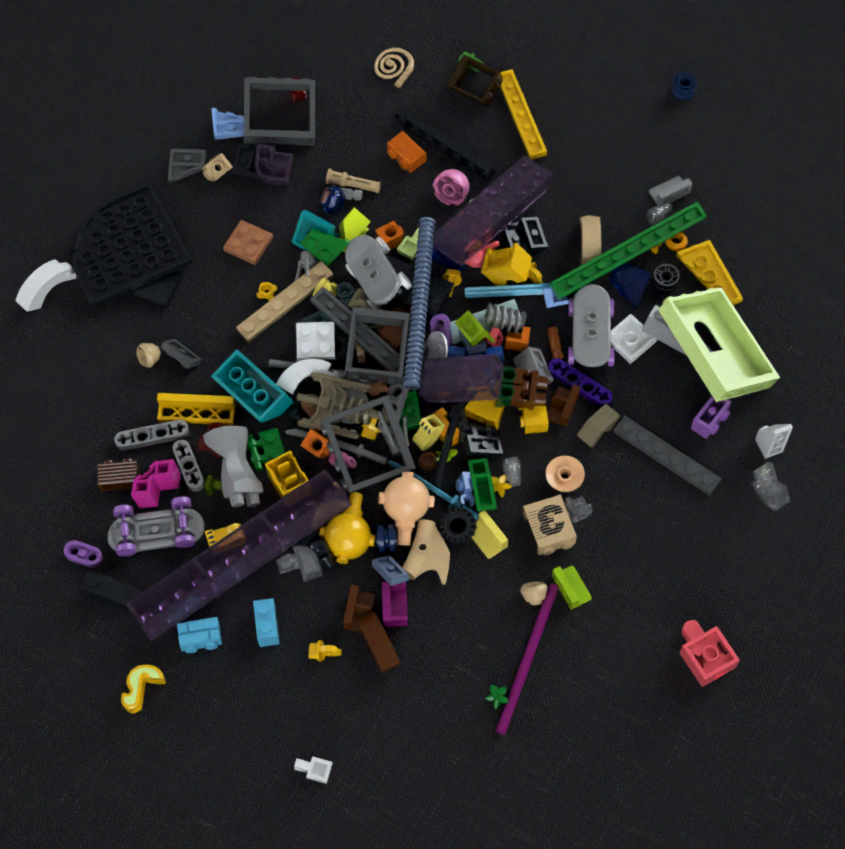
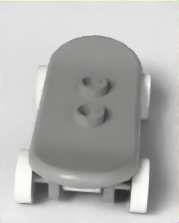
[345,235,413,310]

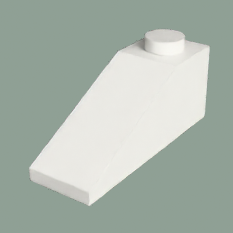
[755,424,793,459]

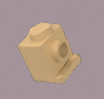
[201,153,233,182]

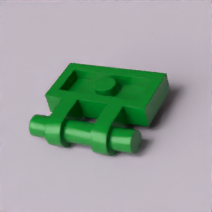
[247,428,285,471]

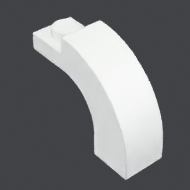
[15,259,77,312]
[276,359,343,395]

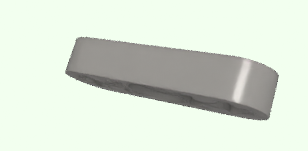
[173,440,205,492]

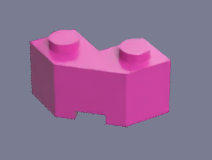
[131,459,181,509]

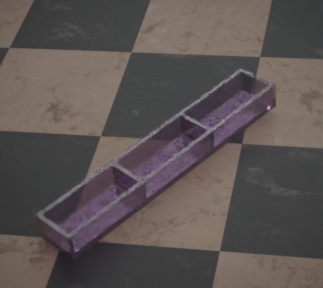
[126,470,351,642]

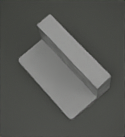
[649,176,692,208]
[513,347,554,385]

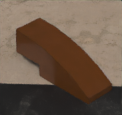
[356,611,400,674]

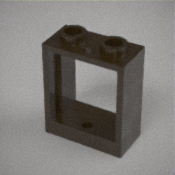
[447,54,503,107]

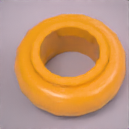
[665,232,688,252]

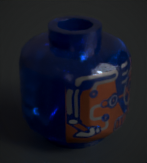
[319,185,346,213]

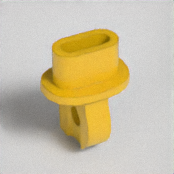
[527,262,543,284]
[442,269,462,297]
[361,410,380,441]
[309,640,342,662]

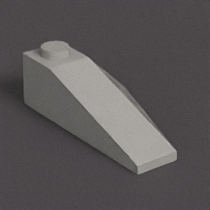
[641,305,714,355]

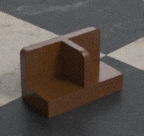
[547,385,581,427]
[343,585,375,632]

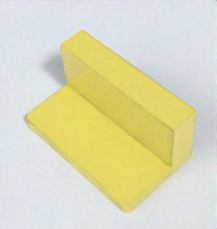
[471,511,508,559]

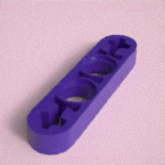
[549,358,612,408]

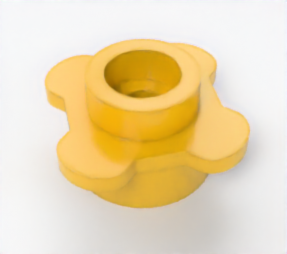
[256,282,277,301]

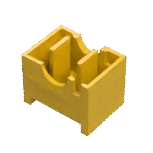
[481,243,532,286]
[265,450,311,506]

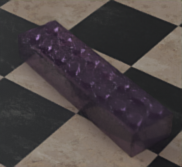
[433,155,553,266]

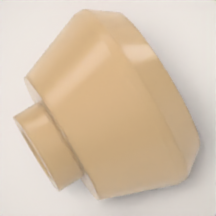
[136,343,161,368]
[520,582,547,605]

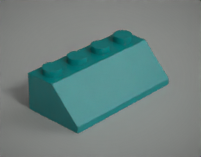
[211,349,294,423]

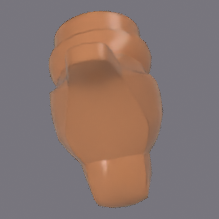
[367,370,389,398]

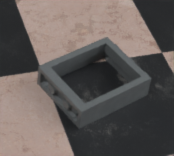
[345,307,410,385]

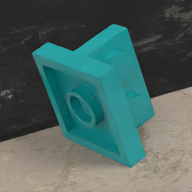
[291,210,340,251]

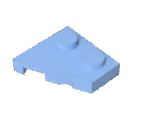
[212,108,244,140]

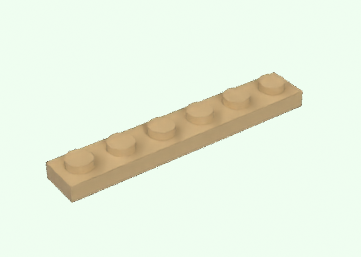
[236,261,334,343]

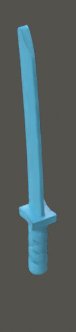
[387,460,478,521]

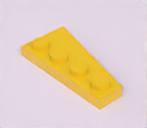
[676,240,743,305]

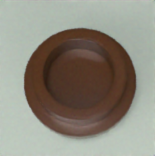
[418,452,438,471]

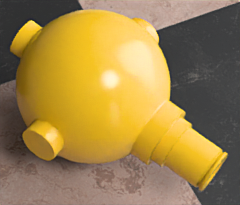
[319,492,376,564]

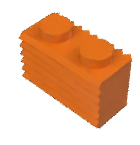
[387,131,427,173]

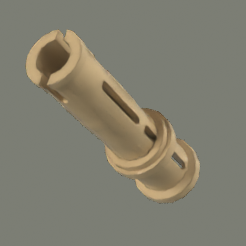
[326,168,381,193]

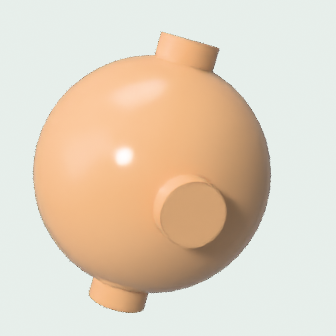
[378,472,435,546]

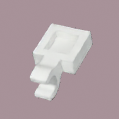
[294,756,333,784]

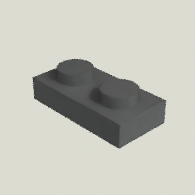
[161,339,202,369]

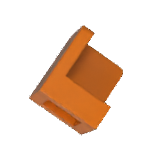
[505,326,531,352]

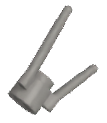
[294,251,318,282]
[377,411,409,456]

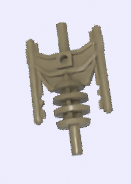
[297,372,388,439]

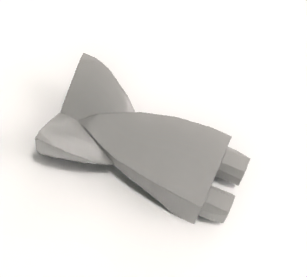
[203,426,264,507]

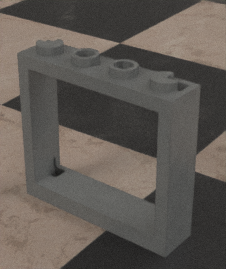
[244,76,315,146]
[320,395,416,493]

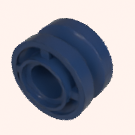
[671,72,698,100]
[376,524,397,552]

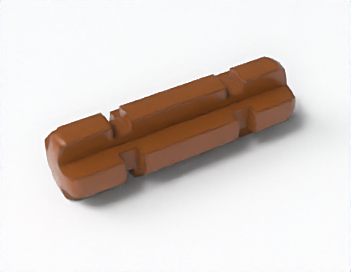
[547,327,563,360]

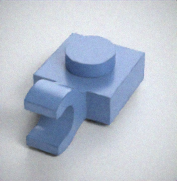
[456,472,475,508]

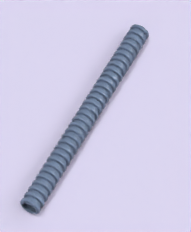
[403,217,436,390]

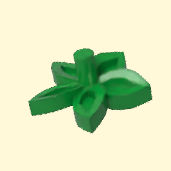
[485,685,508,710]

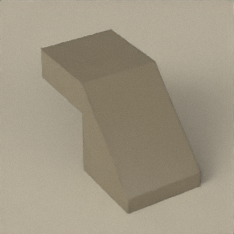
[577,404,621,447]

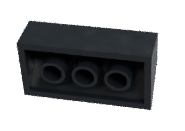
[387,255,454,316]

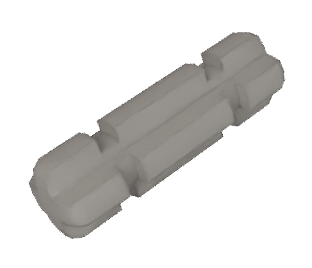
[328,187,363,201]

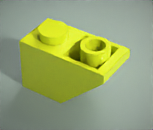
[339,207,371,252]

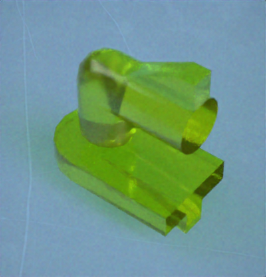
[205,475,224,496]

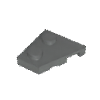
[168,149,207,183]

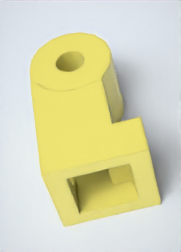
[412,414,445,452]

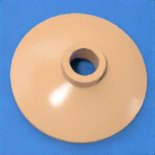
[546,456,585,492]

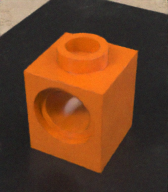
[375,221,405,250]
[300,429,330,459]

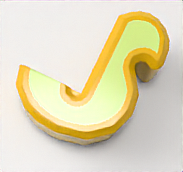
[121,665,166,714]

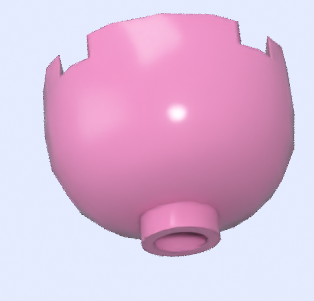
[433,169,469,206]

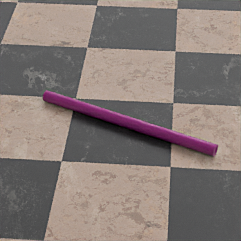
[496,584,559,735]

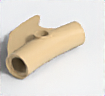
[402,520,450,585]

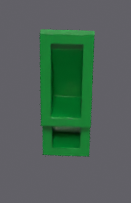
[468,458,497,512]

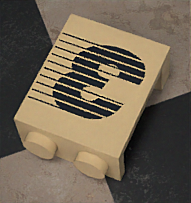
[523,495,577,555]

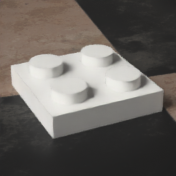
[611,314,657,364]
[296,322,335,361]

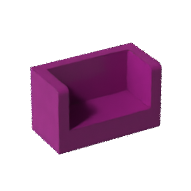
[382,582,408,627]

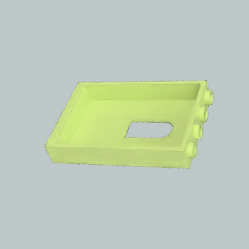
[658,288,780,402]

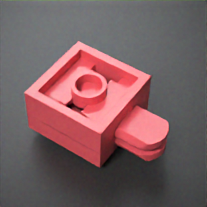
[680,620,740,687]

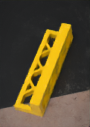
[157,393,236,425]

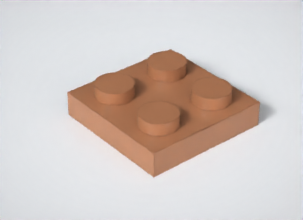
[223,220,273,265]

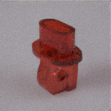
[289,75,307,101]

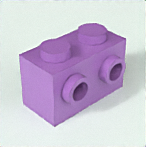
[691,396,731,439]

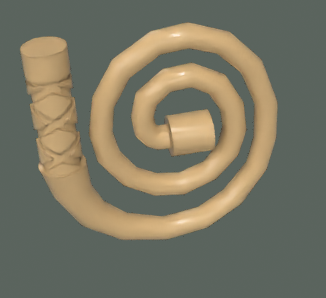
[374,48,414,88]

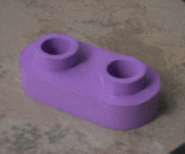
[430,314,452,348]
[64,540,103,568]

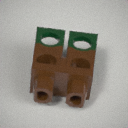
[495,366,548,410]

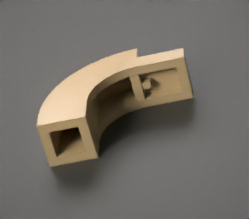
[580,215,601,265]

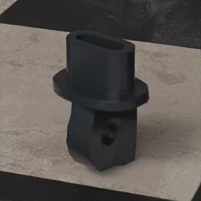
[309,539,336,568]

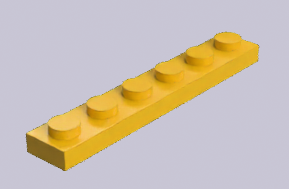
[500,69,547,160]

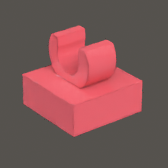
[483,327,504,347]

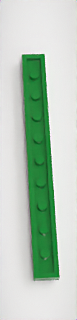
[549,201,707,300]

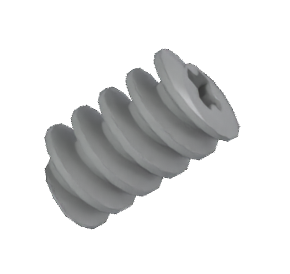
[485,303,526,333]

